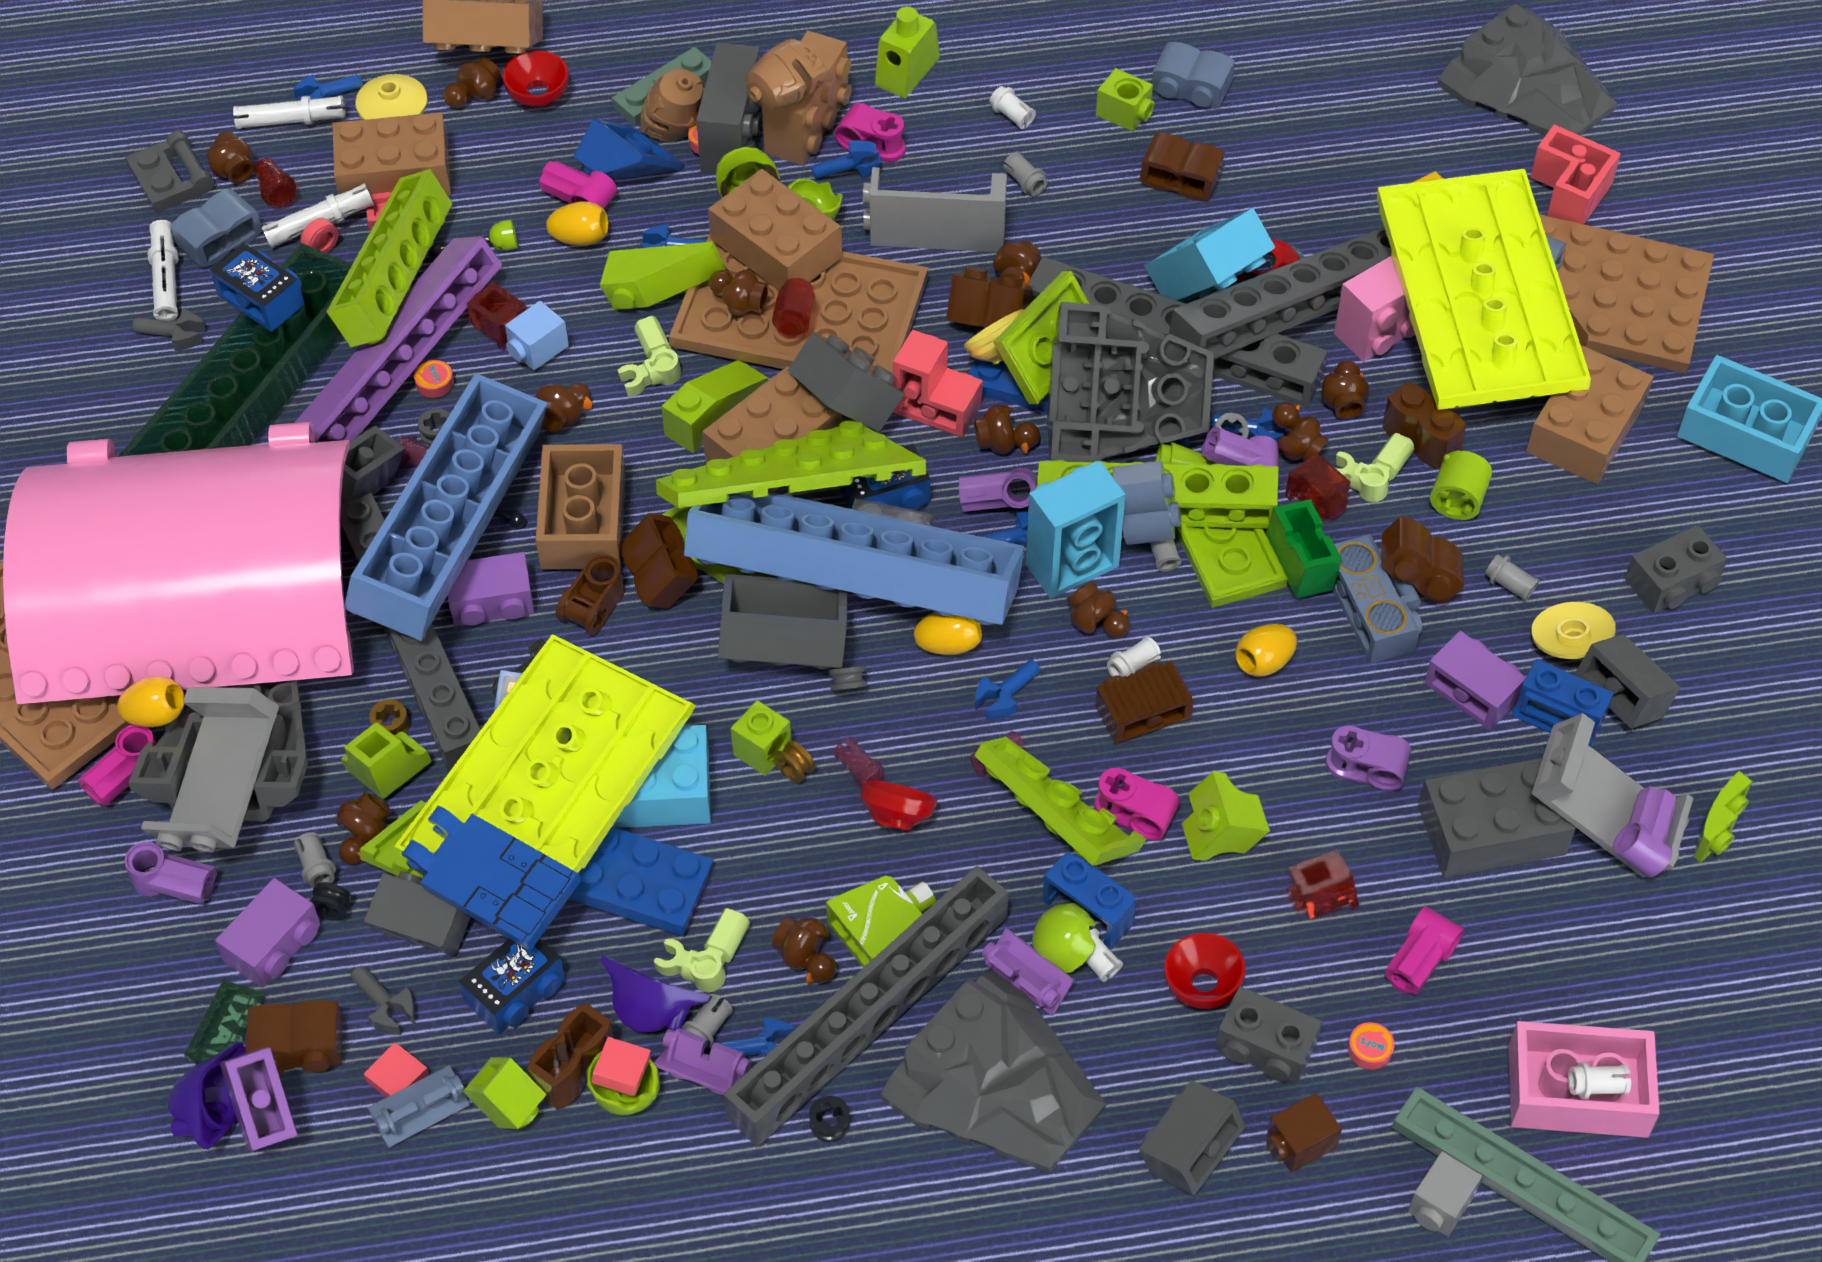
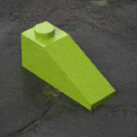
[600,242,726,310]
[661,360,768,454]

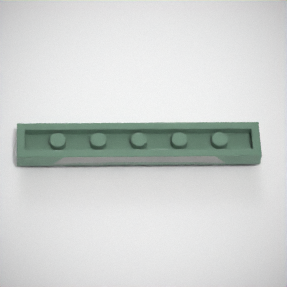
[1392,1087,1661,1262]

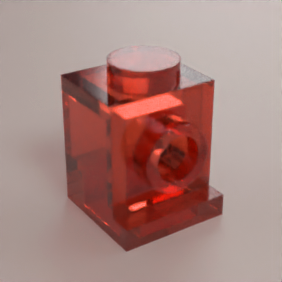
[467,282,527,351]
[1285,453,1351,522]
[1287,849,1359,919]

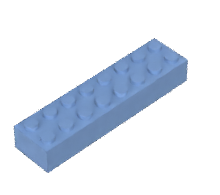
[345,373,548,641]
[684,491,1025,625]

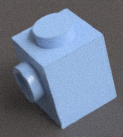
[505,301,569,370]

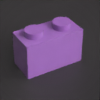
[448,552,535,626]
[1424,631,1526,731]
[215,878,321,988]
[219,1047,297,1151]

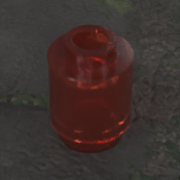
[772,278,816,336]

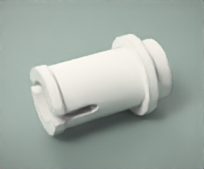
[990,86,1036,129]
[1107,637,1161,677]
[1085,927,1123,982]
[1568,1062,1631,1099]

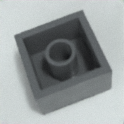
[788,331,905,432]

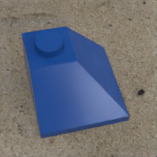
[573,119,685,179]

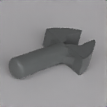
[132,309,207,350]
[351,966,416,1035]

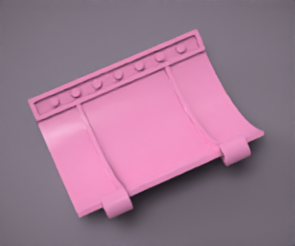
[3,422,354,704]

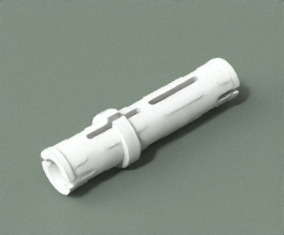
[233,95,346,130]
[262,183,374,248]
[147,220,178,321]

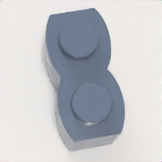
[1152,42,1235,108]
[171,189,262,267]
[1113,461,1182,545]

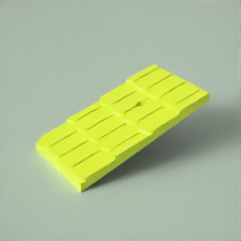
[1377,169,1591,410]
[394,634,696,873]

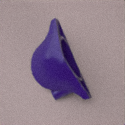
[601,955,712,1033]
[168,1041,246,1150]

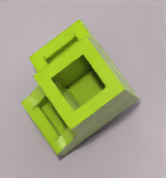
[341,722,432,799]
[1181,771,1270,861]

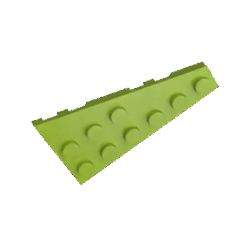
[656,420,926,508]

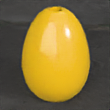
[546,201,608,246]
[914,612,982,655]
[1235,624,1297,677]
[117,676,184,727]

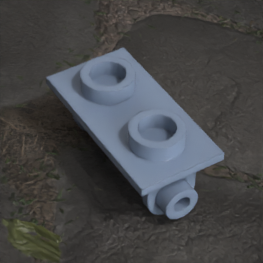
[368,1065,470,1148]

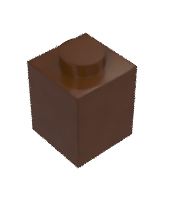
[1266,1092,1342,1173]

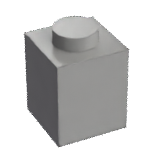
[1408,1151,1482,1237]

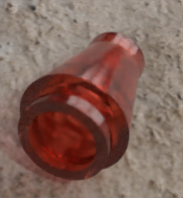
[255,158,296,207]

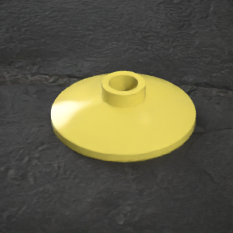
[355,74,428,120]
[1532,602,1616,659]

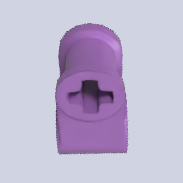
[1326,725,1411,791]

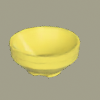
[963,309,1024,365]

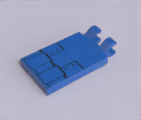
[401,806,581,951]

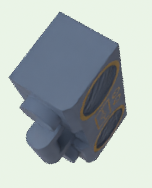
[1333,535,1422,664]

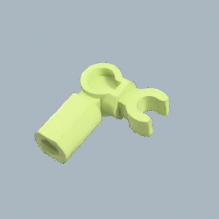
[618,316,682,397]
[1326,433,1414,502]
[654,908,750,992]

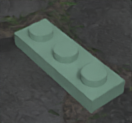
[612,47,712,127]

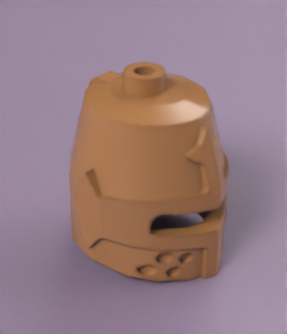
[745,39,827,110]
[640,69,703,142]

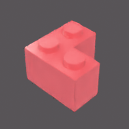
[1530,124,1621,224]
[893,330,983,437]

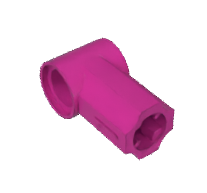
[539,161,618,209]
[78,725,156,806]
[1385,906,1464,995]

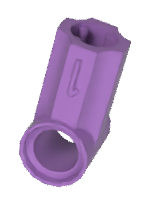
[1202,426,1279,480]
[959,467,1038,512]
[1613,786,1676,878]
[124,842,217,905]

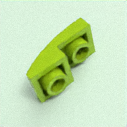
[1694,771,1752,863]

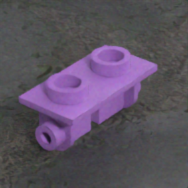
[981,928,1074,1016]
[654,1028,752,1095]

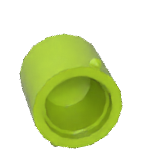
[1430,451,1493,520]

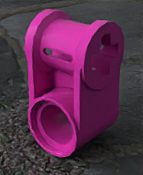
[834,103,906,162]
[1094,768,1180,840]

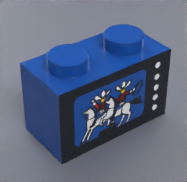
[210,243,305,332]
[840,444,930,516]
[459,938,565,1035]

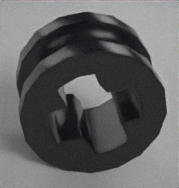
[309,882,352,921]
[809,1096,850,1143]

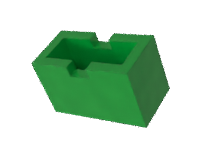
[1266,499,1342,598]

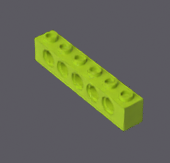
[327,169,452,347]
[1037,460,1278,529]

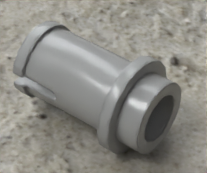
[1003,152,1047,196]
[1148,540,1181,572]
[1485,554,1540,601]
[293,832,336,888]
[682,994,733,1049]

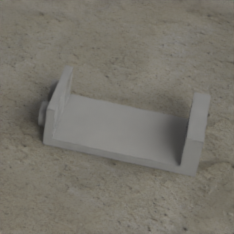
[863,167,1007,252]
[141,687,279,853]
[1531,713,1693,878]

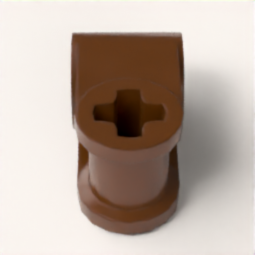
[556,554,624,635]

